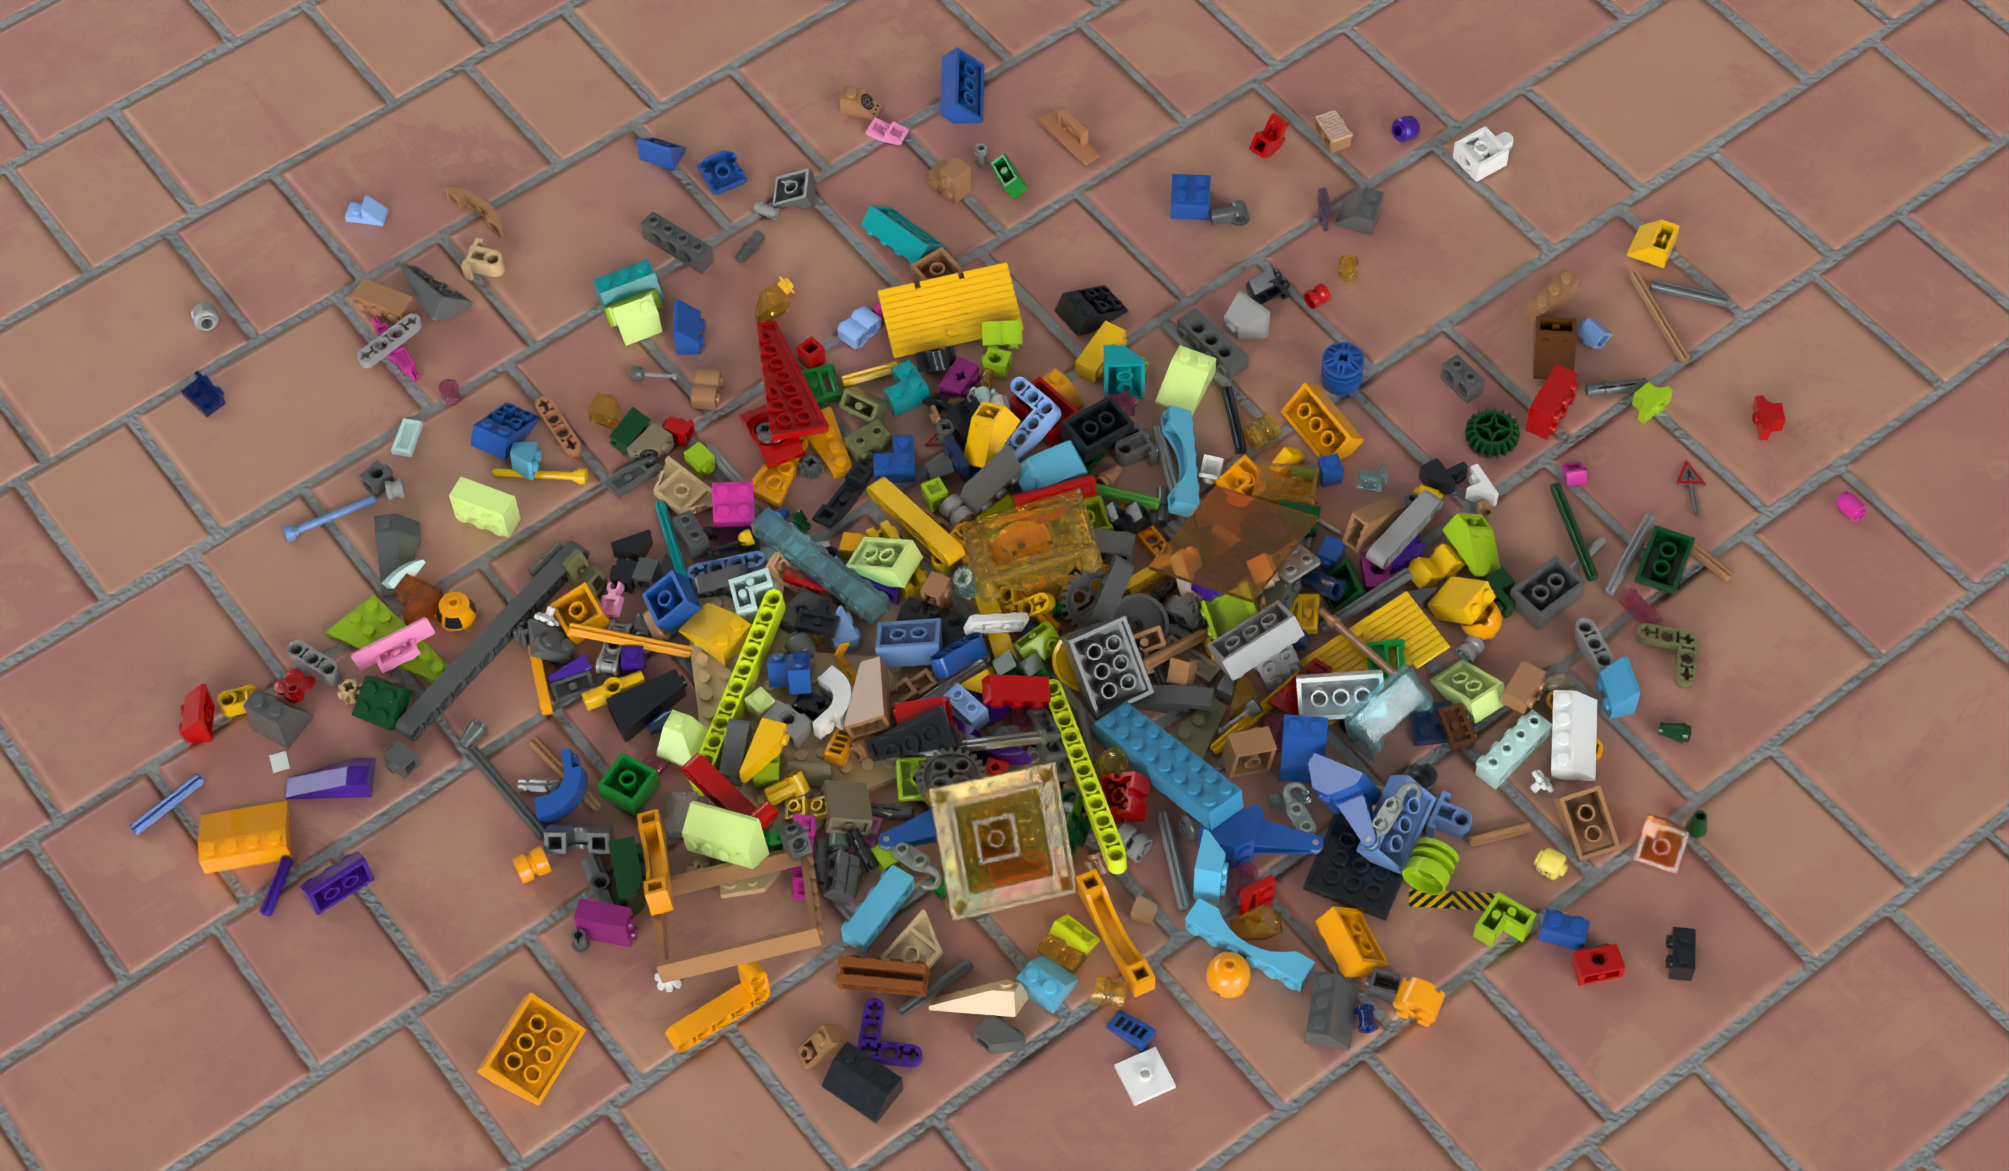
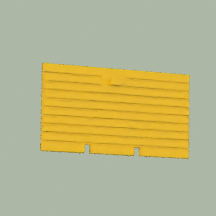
[877,262,1024,359]
[1300,591,1450,726]

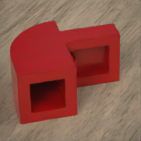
[1249,113,1290,159]

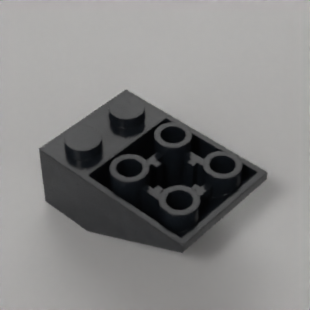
[1054,285,1128,336]

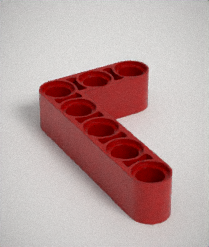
[681,753,778,831]

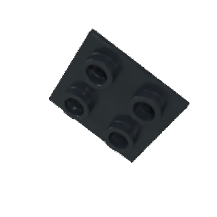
[945,394,981,442]

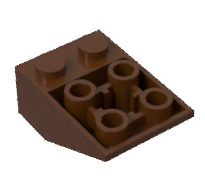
[1533,316,1576,379]

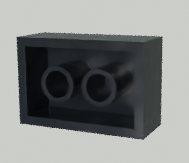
[1059,395,1135,464]

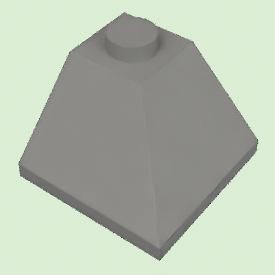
[1223,290,1270,339]

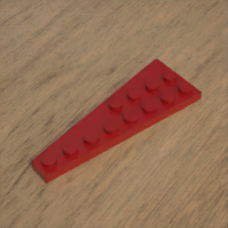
[756,320,829,441]

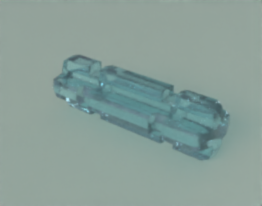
[1268,790,1311,808]

